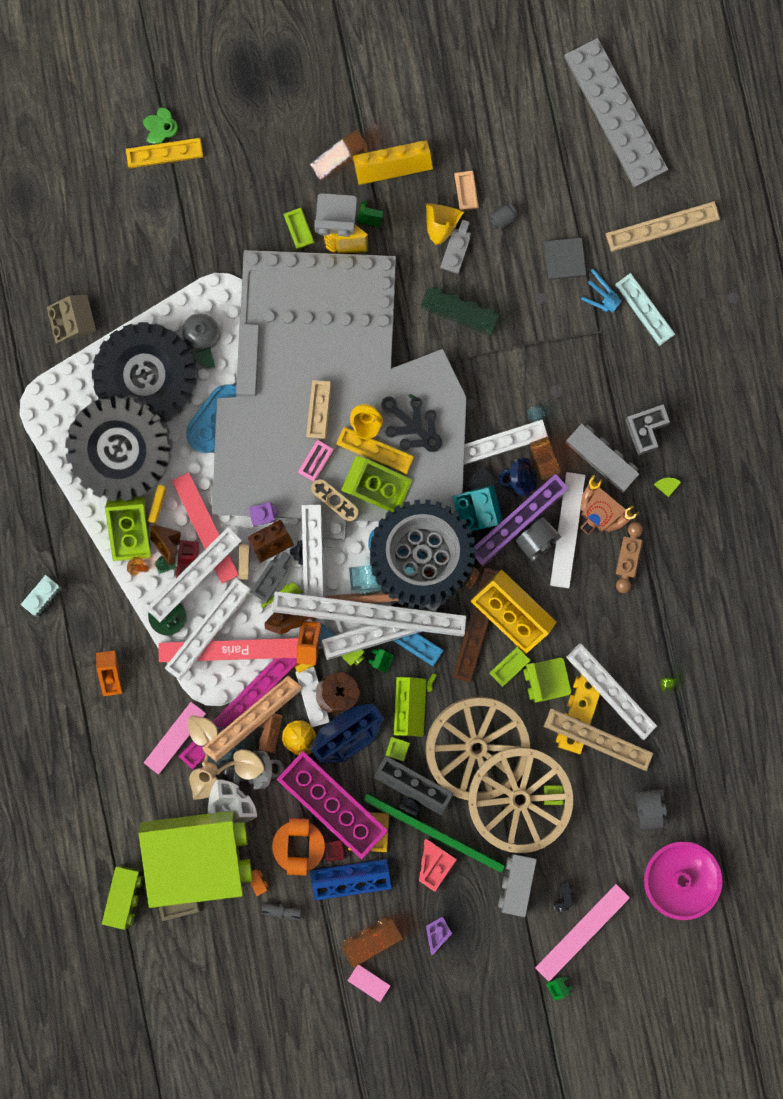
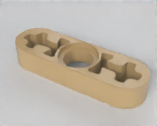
[311,479,359,522]

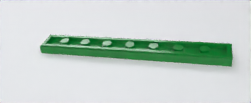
[364,793,505,873]

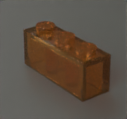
[341,917,403,968]

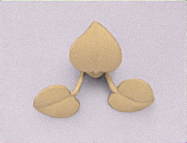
[188,716,265,800]

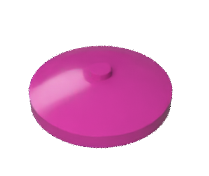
[644,842,722,920]

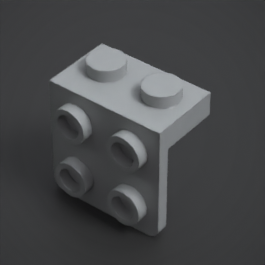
[314,193,357,237]

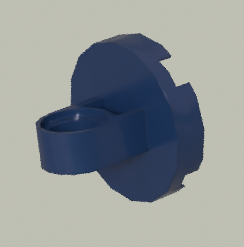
[499,457,536,496]

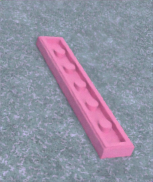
[535,884,630,981]

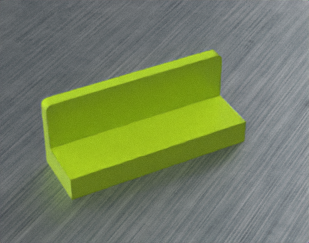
[394,677,426,737]

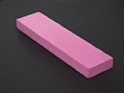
[144,702,206,775]

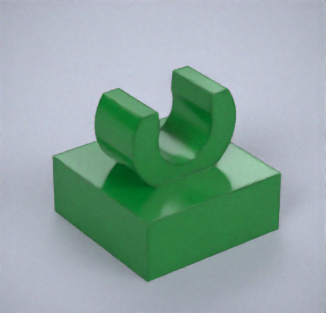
[368,649,394,673]
[546,977,573,1001]

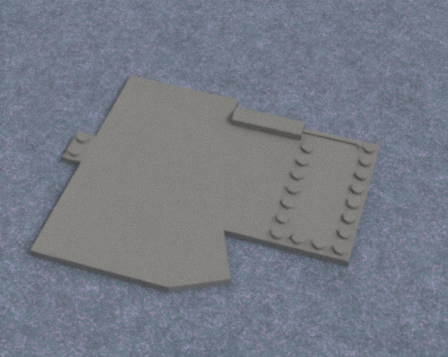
[212,250,466,540]

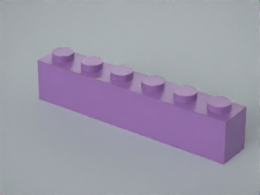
[474,474,569,567]

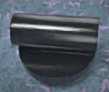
[398,798,420,818]

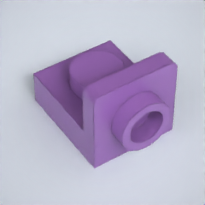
[249,501,278,527]

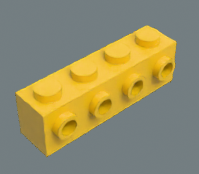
[353,140,433,185]
[555,674,600,755]

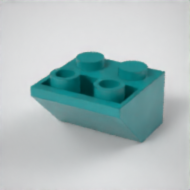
[452,485,503,531]

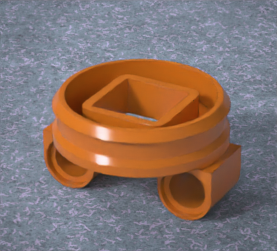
[272,818,325,876]

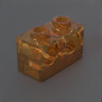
[529,436,561,481]

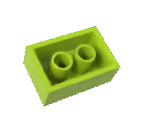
[102,866,144,930]

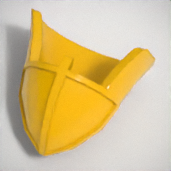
[425,203,464,245]

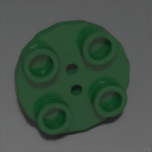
[148,603,187,636]

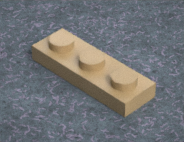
[306,380,332,439]

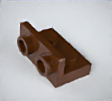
[247,520,294,563]

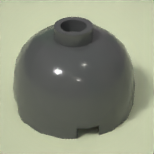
[182,313,220,351]

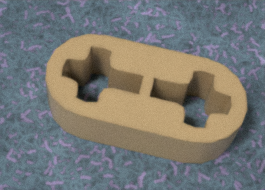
[239,543,250,580]

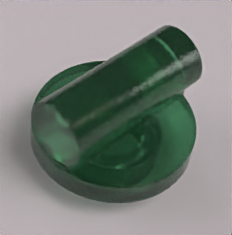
[155,556,177,575]

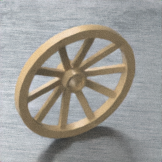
[426,697,530,801]
[468,748,573,853]

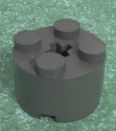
[516,517,561,562]
[635,789,667,830]

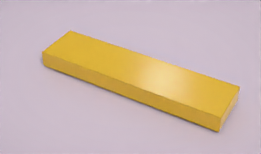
[126,138,204,169]
[336,427,414,475]

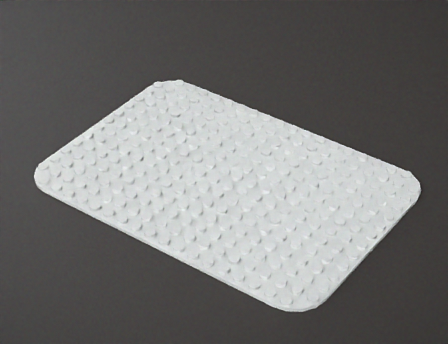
[20,273,415,706]

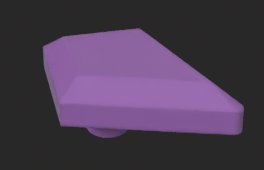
[426,917,452,955]

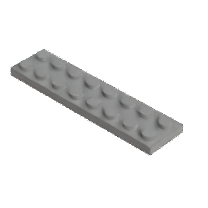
[564,38,668,188]

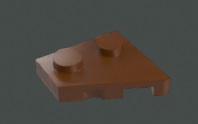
[264,612,317,635]

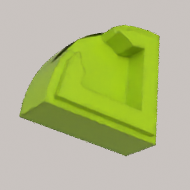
[654,478,681,497]

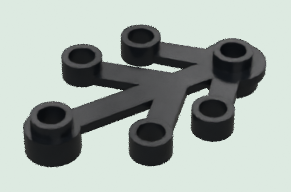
[381,396,442,452]

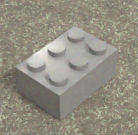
[498,854,536,917]

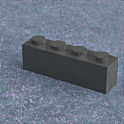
[374,756,453,816]

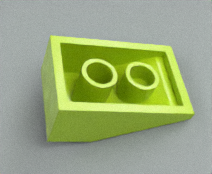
[341,455,413,513]
[105,496,151,561]

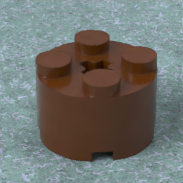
[316,672,360,713]

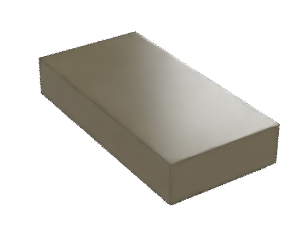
[159,902,200,921]

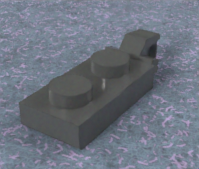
[250,552,291,603]

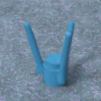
[581,269,621,313]

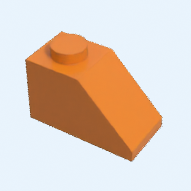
[297,621,321,665]
[96,650,122,697]

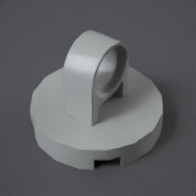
[248,751,284,789]

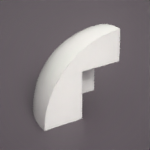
[208,780,257,823]

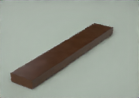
[452,567,499,683]

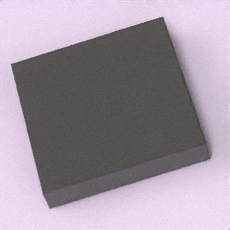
[544,238,586,280]

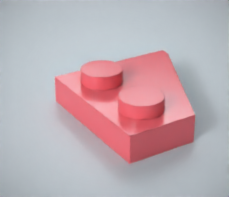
[419,839,457,892]

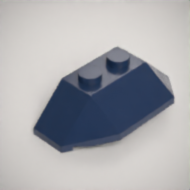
[310,704,384,764]

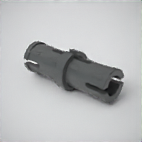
[261,902,301,921]

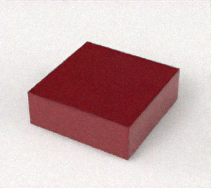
[324,840,345,862]

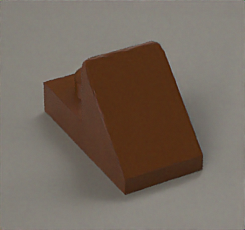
[150,525,181,565]

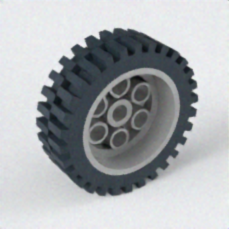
[370,499,476,609]

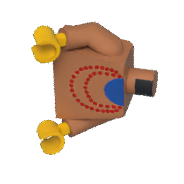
[580,475,639,535]

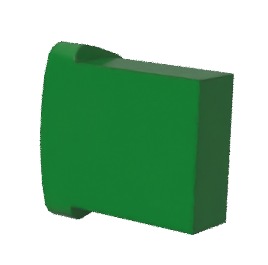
[357,200,384,228]

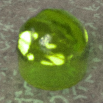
[660,678,676,692]

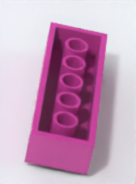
[276,751,389,860]

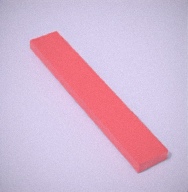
[172,472,239,584]

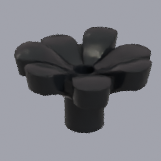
[290,540,303,565]

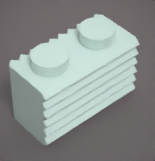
[21,575,61,617]

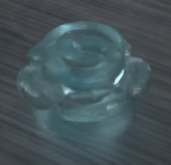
[527,406,545,422]

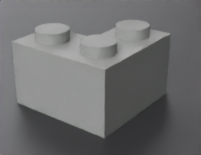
[626,404,670,456]

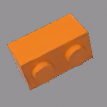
[250,869,269,896]

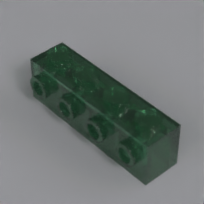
[421,287,499,336]

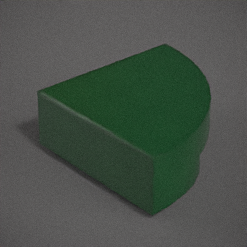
[192,349,216,369]

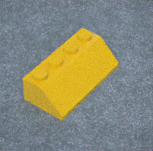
[324,225,369,254]
[471,569,557,654]

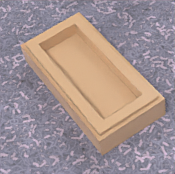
[454,171,479,211]

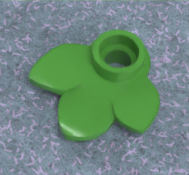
[143,108,178,144]

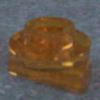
[127,557,149,576]

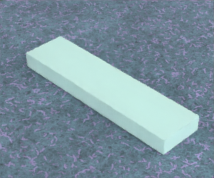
[615,273,675,346]

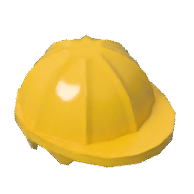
[350,404,383,439]
[282,720,316,755]

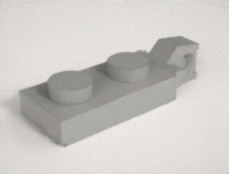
[440,220,471,274]

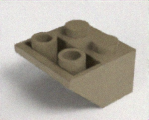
[47,295,96,343]

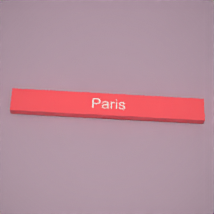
[158,638,298,662]

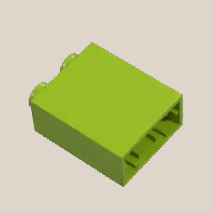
[138,811,253,908]

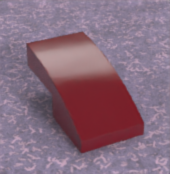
[176,540,199,578]

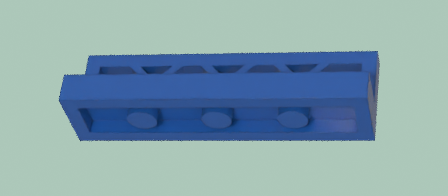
[311,859,391,900]

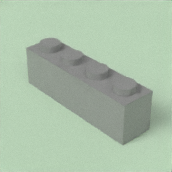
[566,424,639,493]

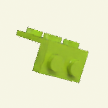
[523,658,571,703]

